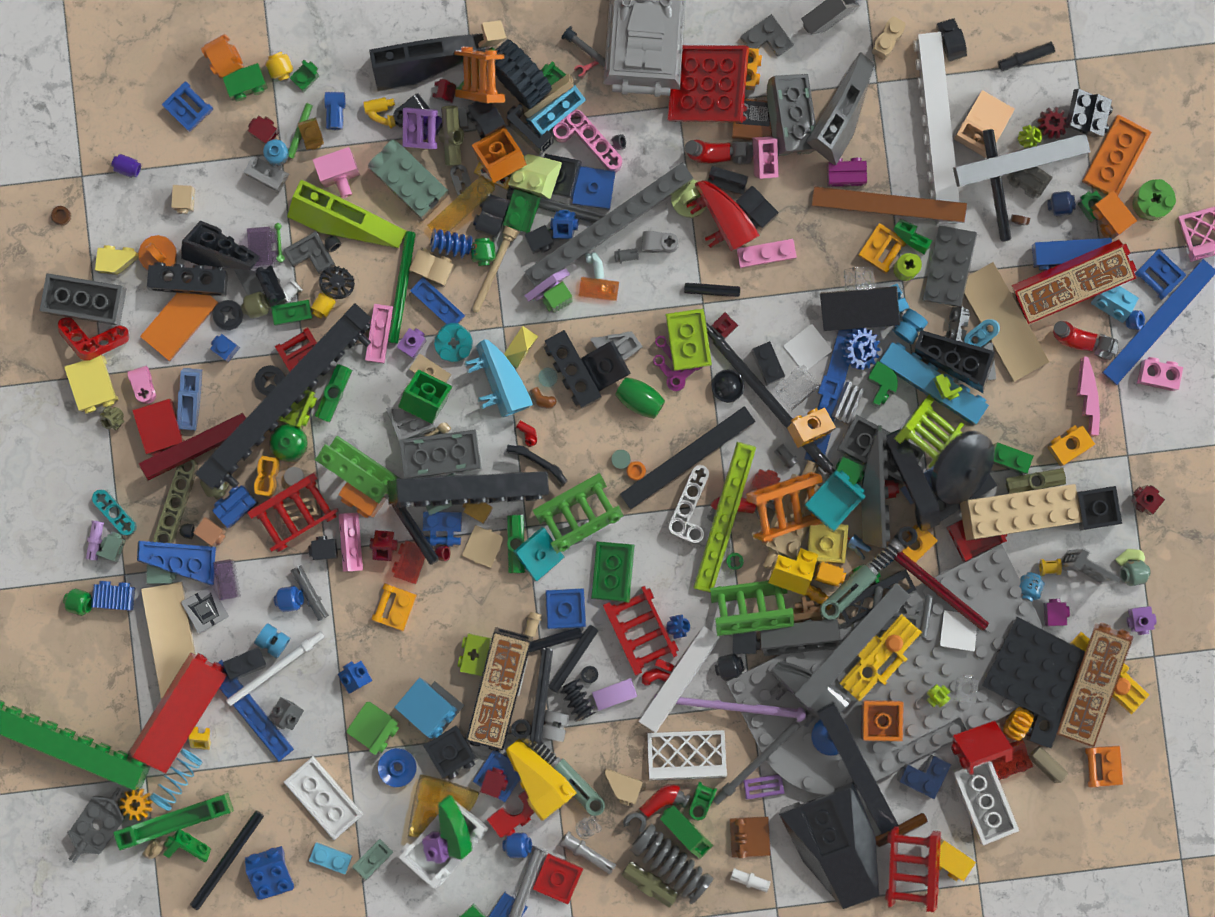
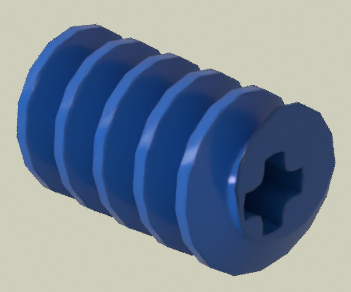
[430,228,472,259]

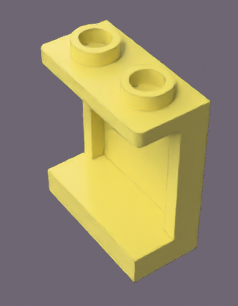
[64,355,119,414]

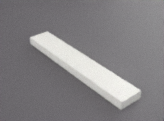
[639,626,721,733]

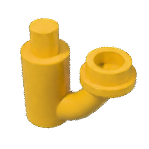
[363,97,396,129]

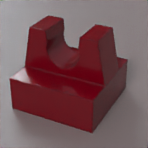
[432,79,456,103]
[711,312,738,339]

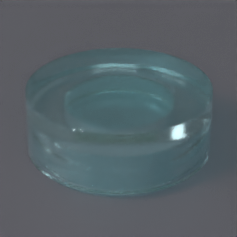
[539,368,558,387]

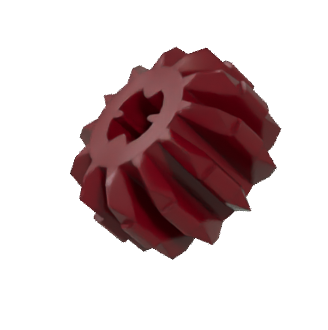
[1036,107,1069,140]

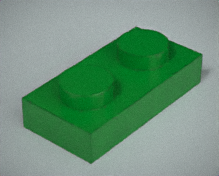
[271,299,313,326]

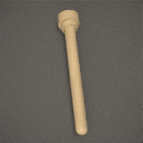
[472,226,519,313]

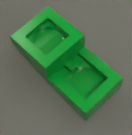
[893,219,933,255]

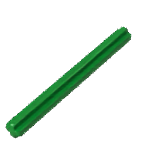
[388,231,416,344]

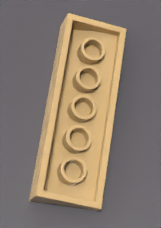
[964,262,1049,382]
[141,582,196,699]

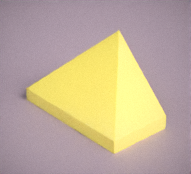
[504,326,538,368]

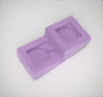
[592,678,637,710]

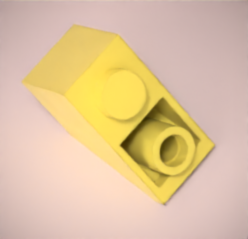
[95,245,139,275]

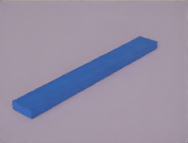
[1102,259,1215,385]
[804,328,859,462]

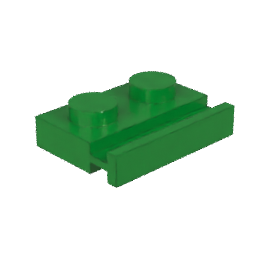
[503,188,541,233]

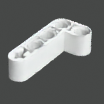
[668,465,709,543]

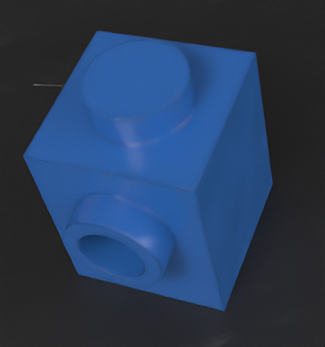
[210,334,240,362]

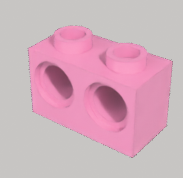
[1137,357,1183,391]

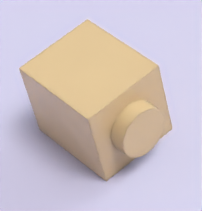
[171,185,195,214]

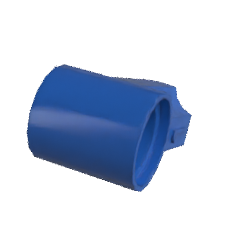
[325,92,346,130]

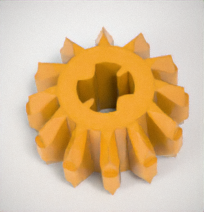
[1003,707,1033,741]
[120,788,153,821]

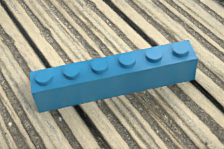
[879,342,989,426]

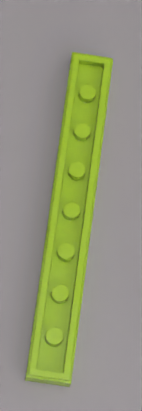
[693,442,756,593]

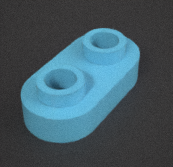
[964,319,1000,347]

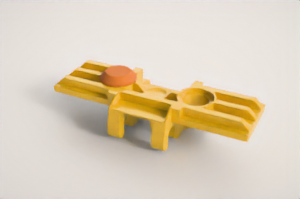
[839,614,922,702]
[1070,631,1149,715]

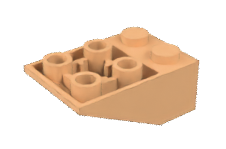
[954,90,1015,158]

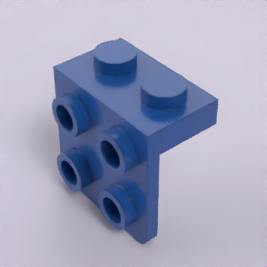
[245,846,294,900]

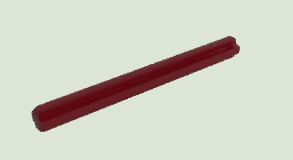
[894,551,989,631]

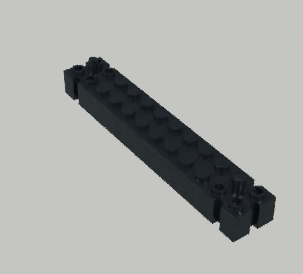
[195,303,372,490]

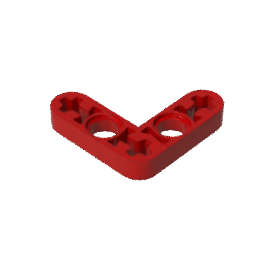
[58,317,129,361]

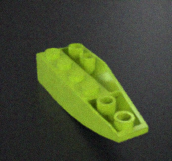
[287,180,406,248]

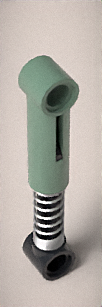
[819,526,917,620]
[511,718,605,816]

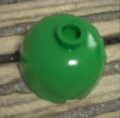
[269,424,308,462]

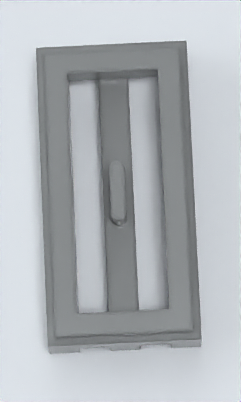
[832,382,864,424]

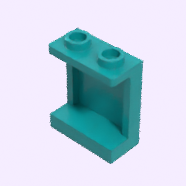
[804,470,866,532]

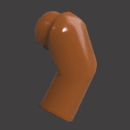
[530,387,557,409]

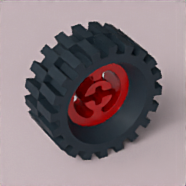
[495,39,552,109]

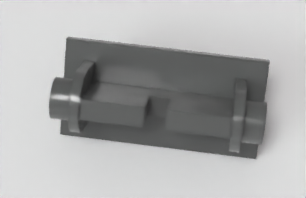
[946,307,970,343]

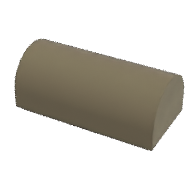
[1028,745,1068,783]

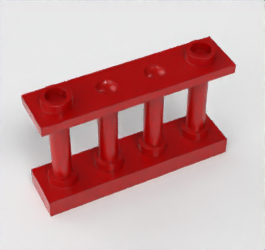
[247,472,339,552]
[603,586,679,676]
[885,826,941,913]

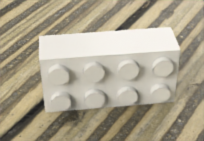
[951,761,1019,845]

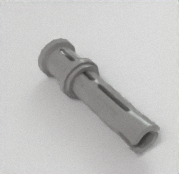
[559,831,616,875]

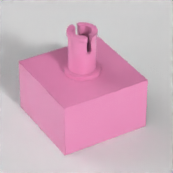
[313,147,360,198]

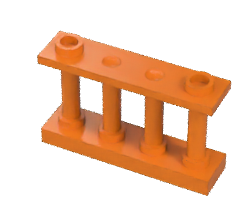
[454,47,505,103]
[746,472,823,543]

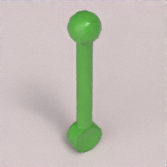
[274,223,285,263]

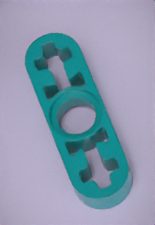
[92,490,137,535]

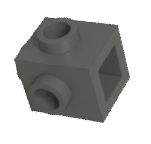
[269,697,304,730]

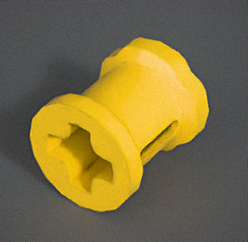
[1039,559,1062,576]

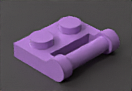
[403,108,438,149]

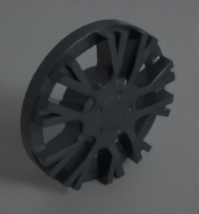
[319,265,355,299]

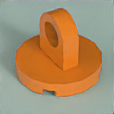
[138,235,177,270]

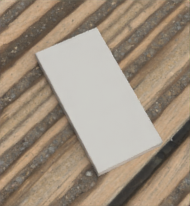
[284,756,364,840]

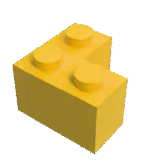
[768,548,818,596]

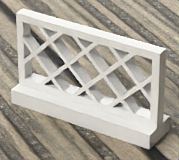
[647,730,727,781]

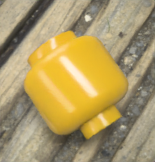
[265,52,293,81]

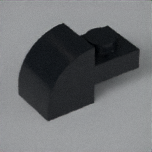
[936,18,967,62]

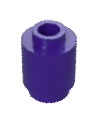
[111,154,142,178]

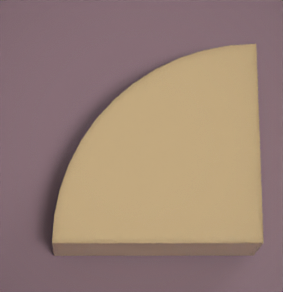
[142,839,163,859]

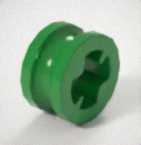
[726,553,744,570]

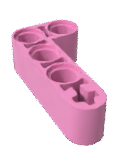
[553,110,622,172]

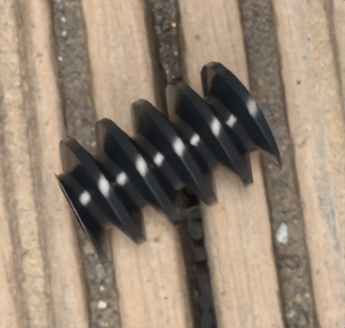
[560,678,596,722]

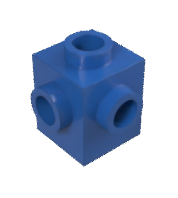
[550,210,578,239]
[338,661,372,694]

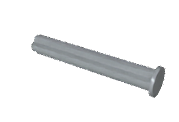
[509,845,547,917]

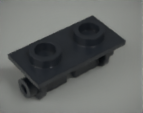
[708,166,748,195]
[255,265,286,307]

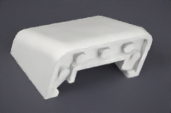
[399,801,489,889]

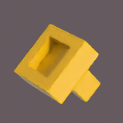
[189,727,211,750]

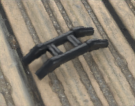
[506,445,568,486]

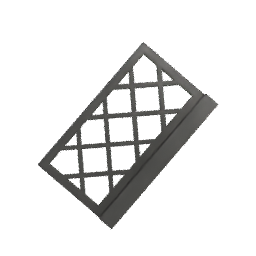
[1061,549,1121,584]

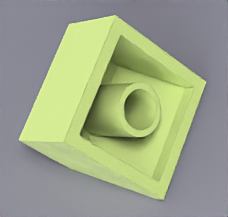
[508,154,562,199]

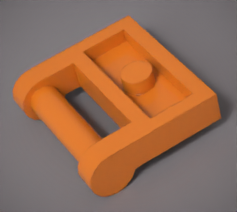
[1085,746,1123,787]

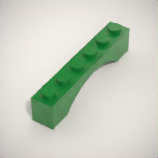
[113,793,234,851]

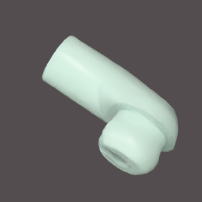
[585,252,604,279]

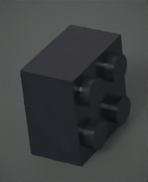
[1077,486,1122,531]

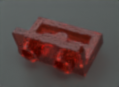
[392,540,426,584]
[991,739,1033,780]

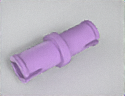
[85,520,104,560]

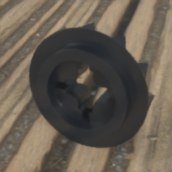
[213,300,244,331]
[255,365,285,396]

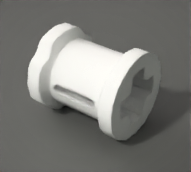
[283,278,303,303]

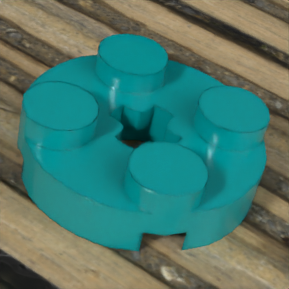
[434,323,473,362]

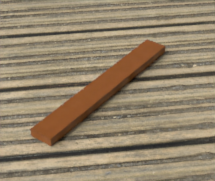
[812,187,967,223]

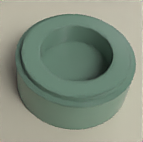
[611,450,631,469]

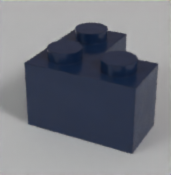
[897,755,951,799]

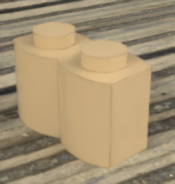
[872,16,906,60]
[409,248,454,287]

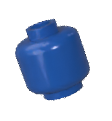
[274,586,304,612]
[502,833,532,858]

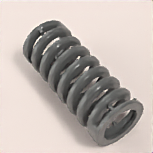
[629,823,714,905]

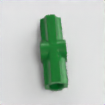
[315,363,353,423]
[507,515,525,573]

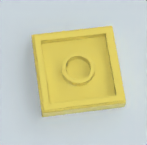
[807,523,849,564]

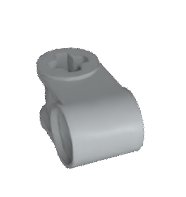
[642,231,678,253]

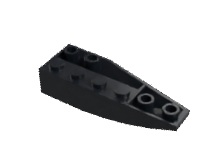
[369,33,486,92]

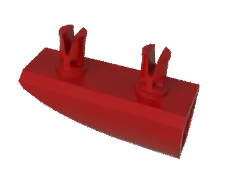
[686,181,760,251]

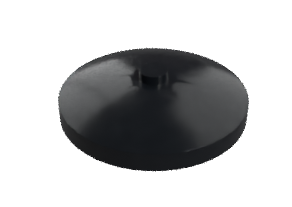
[931,431,994,504]

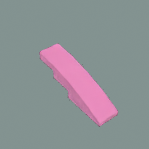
[1076,356,1100,437]

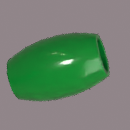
[615,377,665,419]

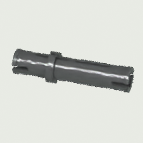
[291,565,329,621]

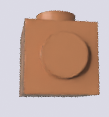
[193,517,226,547]

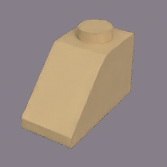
[605,768,643,806]

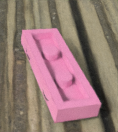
[737,239,797,268]
[365,304,393,364]
[339,513,363,572]

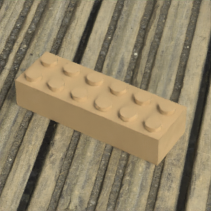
[960,484,1082,541]

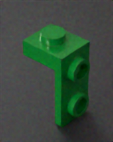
[163,828,211,862]

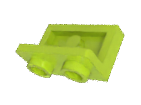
[279,390,318,429]

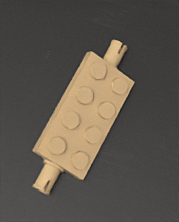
[762,460,820,570]

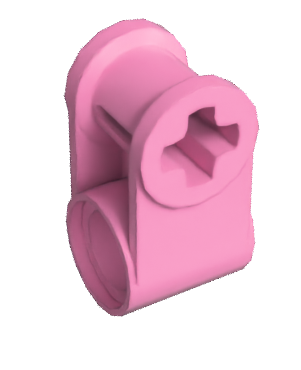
[128,366,156,404]

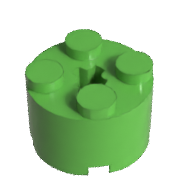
[1132,179,1176,221]

